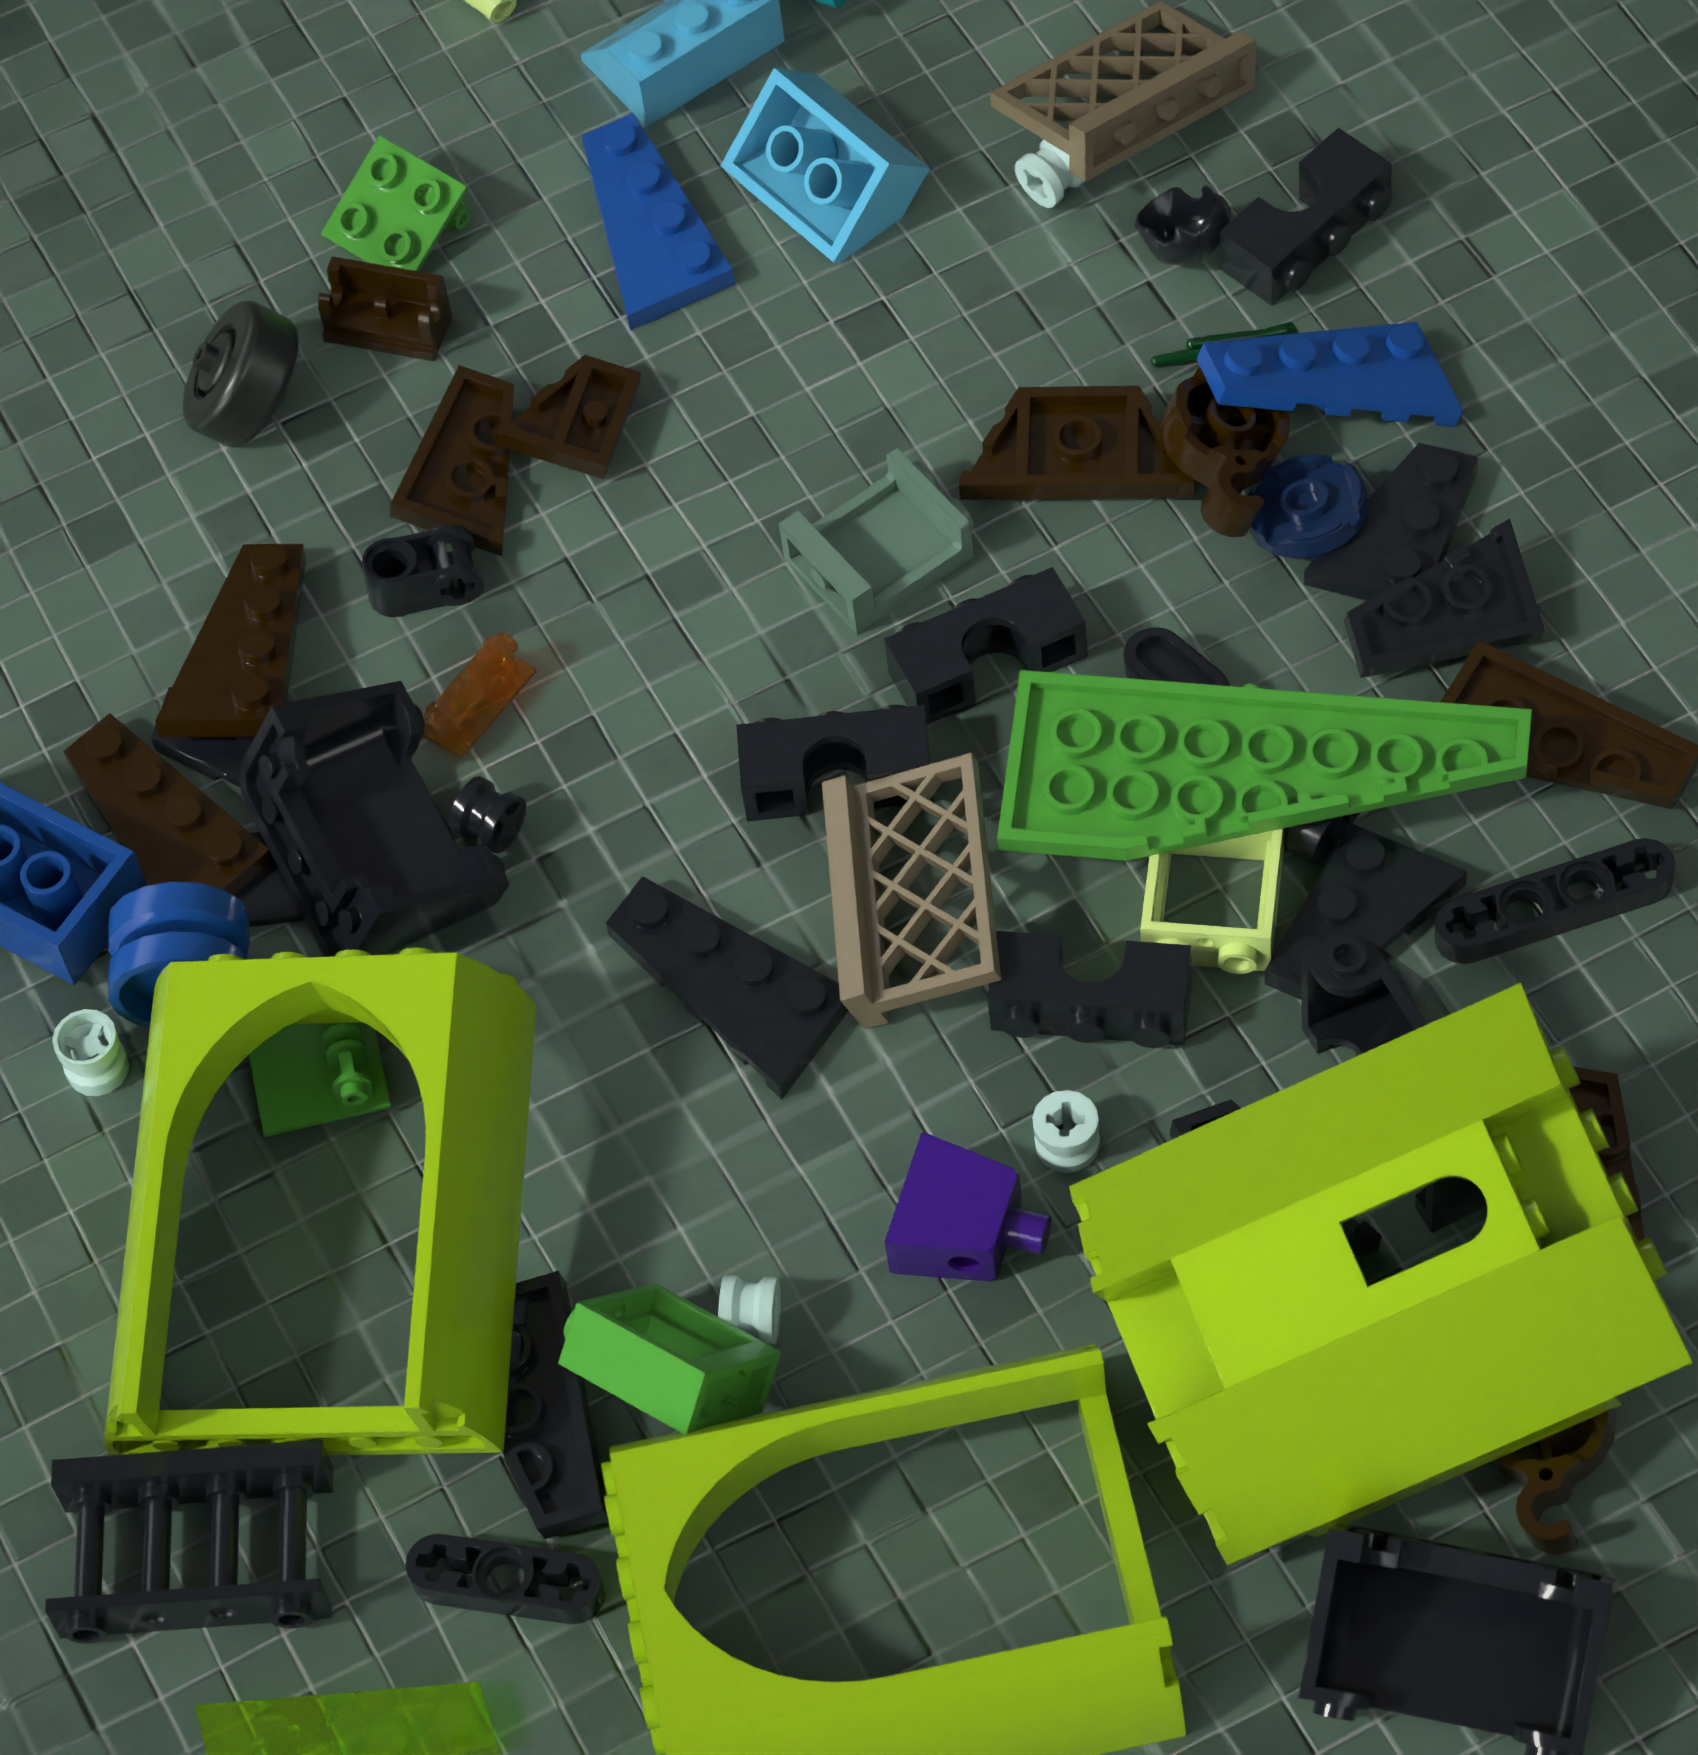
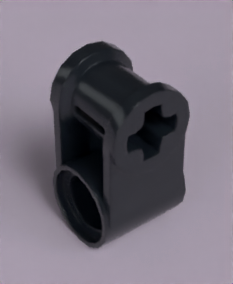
[362,524,485,617]

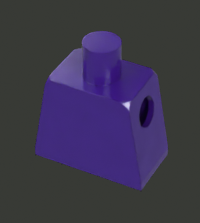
[885,1133,1052,1281]

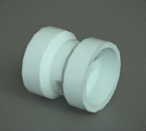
[52,1009,129,1096]

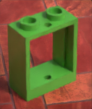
[558,1283,782,1434]

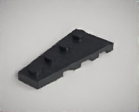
[606,876,849,1100]
[503,1271,608,1539]

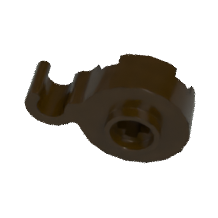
[1159,367,1290,537]
[1492,1408,1617,1555]

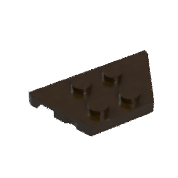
[959,386,1195,500]

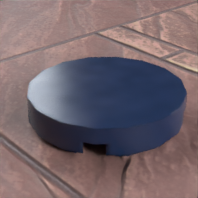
[1247,454,1368,559]

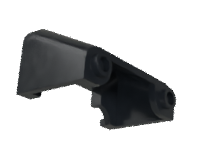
[239,681,510,957]
[1301,933,1487,1233]
[1298,1524,1616,1755]

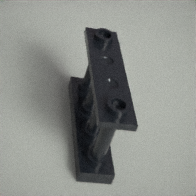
[45,1439,333,1644]

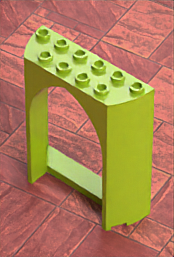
[104,947,537,1456]
[601,1344,1186,1755]

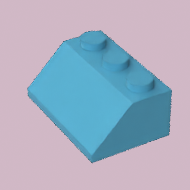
[580,0,785,127]
[720,68,930,263]

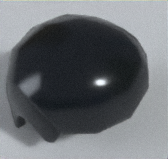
[1134,185,1231,265]

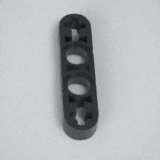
[1434,838,1676,964]

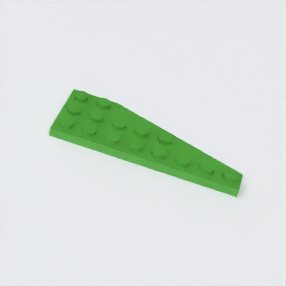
[997,670,1532,861]

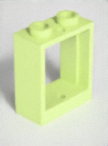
[1140,828,1285,974]

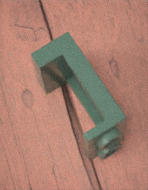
[779,448,974,635]

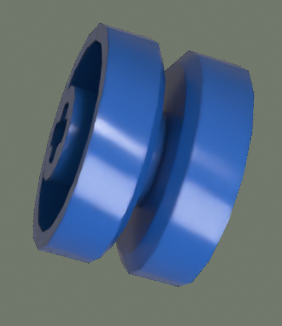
[108,882,250,1028]

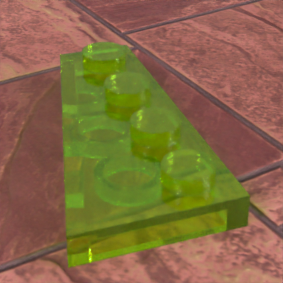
[194,1682,501,1755]

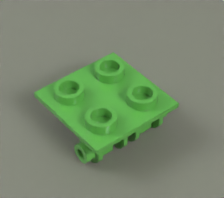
[320,135,471,271]
[249,1022,391,1137]

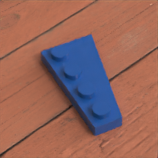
[582,113,735,331]
[1197,322,1463,427]

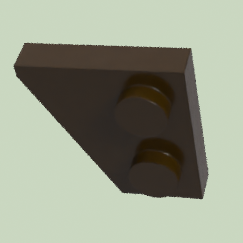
[494,355,642,479]

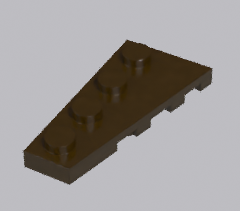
[155,544,306,738]
[1440,640,1698,810]
[63,713,274,895]

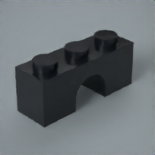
[1219,127,1392,306]
[884,567,1088,725]
[736,704,934,822]
[987,931,1192,1048]

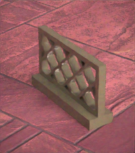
[990,1,1256,182]
[822,752,1001,1029]

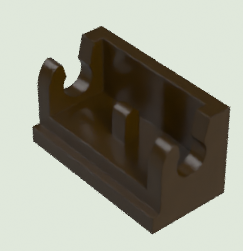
[318,256,453,361]

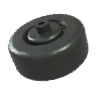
[183,300,299,447]

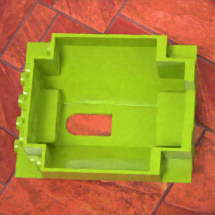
[1069,982,1693,1566]

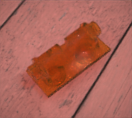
[423,632,537,759]

